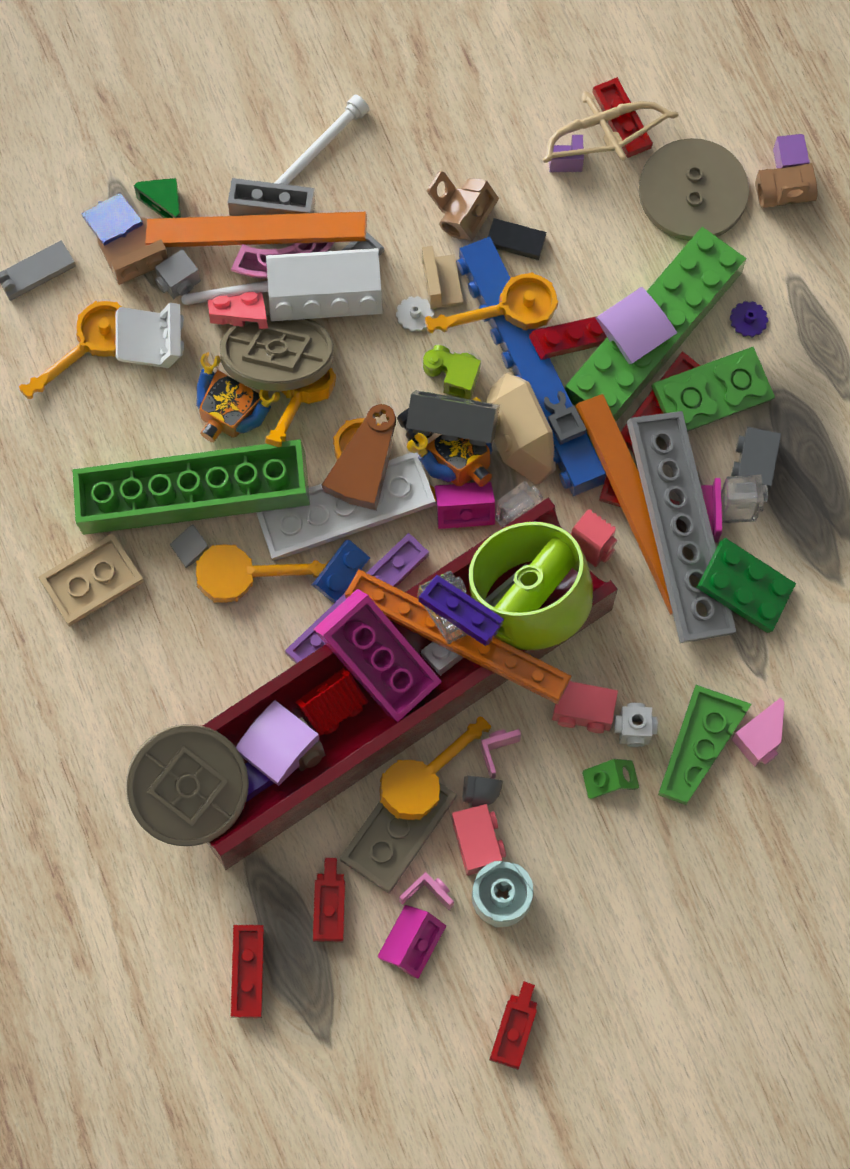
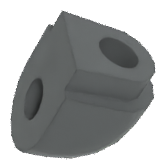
[462,776,503,807]

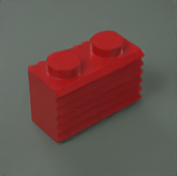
[295,668,368,736]

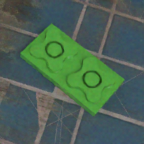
[651,346,775,432]

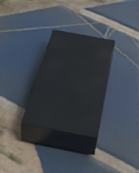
[488,218,547,260]

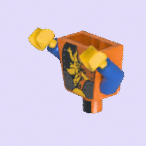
[196,352,281,443]
[407,397,493,487]

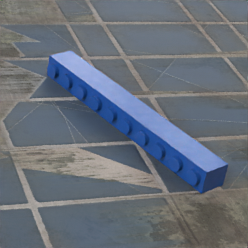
[456,236,606,496]

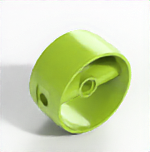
[469,522,593,650]

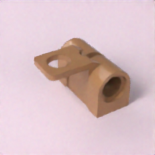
[755,163,818,208]
[427,171,499,241]

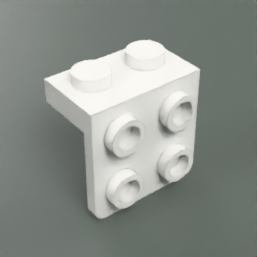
[115,303,184,368]

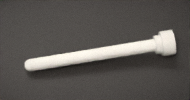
[275,94,370,185]
[181,281,268,305]

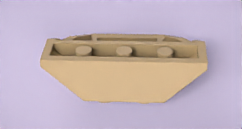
[486,372,556,484]

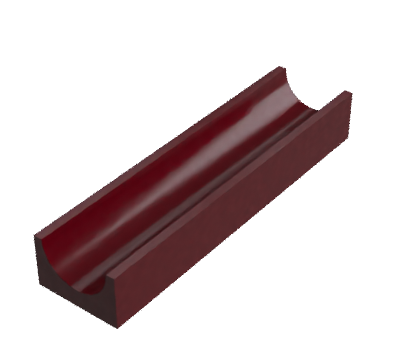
[202,497,618,870]

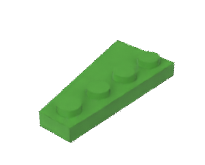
[658,685,752,805]

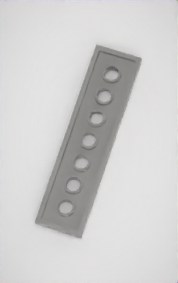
[627,411,736,643]

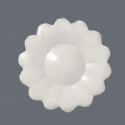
[396,296,435,332]

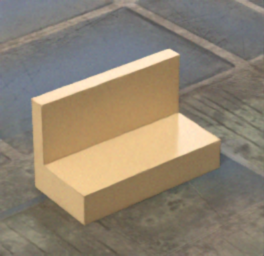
[422,246,463,309]

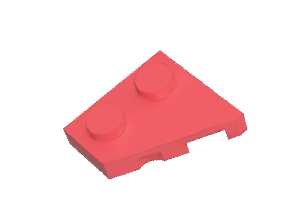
[207,292,268,329]

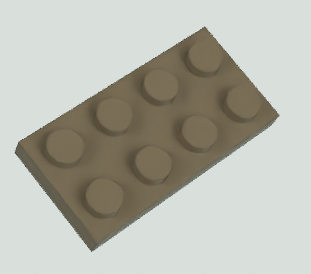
[340,783,457,894]

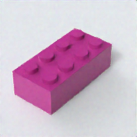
[313,589,442,722]

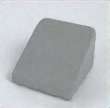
[170,525,209,568]

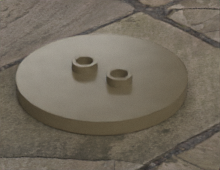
[639,138,749,241]
[220,313,333,391]
[126,724,248,846]

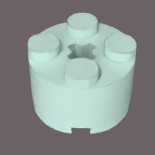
[472,861,533,927]

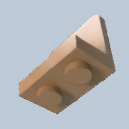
[97,217,168,285]

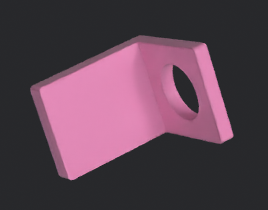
[480,729,521,779]
[399,872,454,910]

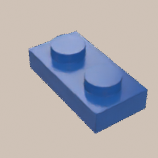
[312,540,370,603]

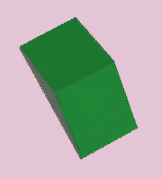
[134,178,181,218]

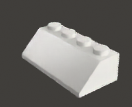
[266,248,383,321]

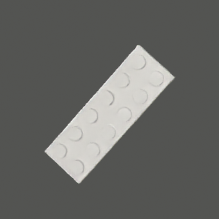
[256,452,436,562]

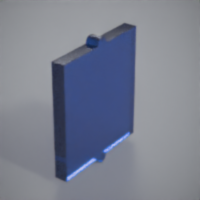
[81,193,144,246]

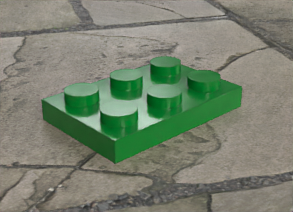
[697,538,796,633]

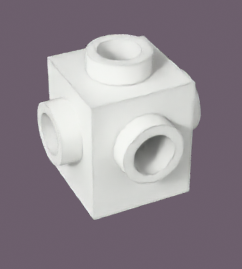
[614,703,658,747]

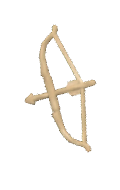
[543,91,679,163]

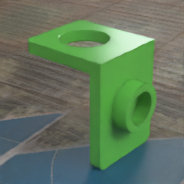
[582,759,639,799]

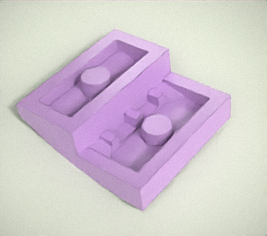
[595,287,677,364]
[236,700,319,786]

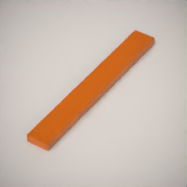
[145,211,367,247]
[575,394,673,615]
[345,569,572,705]

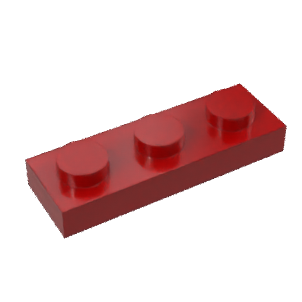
[592,77,653,158]
[529,316,607,360]
[231,925,264,1018]

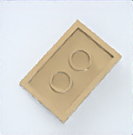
[38,533,144,627]

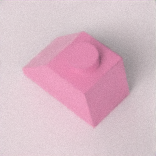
[732,698,784,767]

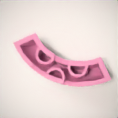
[231,242,335,279]

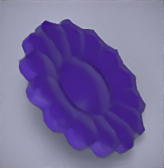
[730,301,768,338]

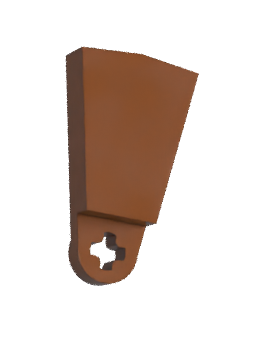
[321,404,396,511]

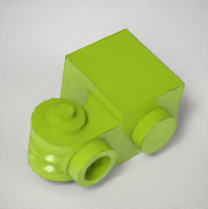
[423,345,481,400]

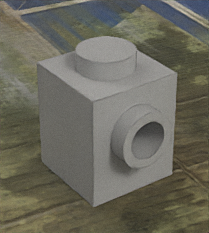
[155,249,201,299]

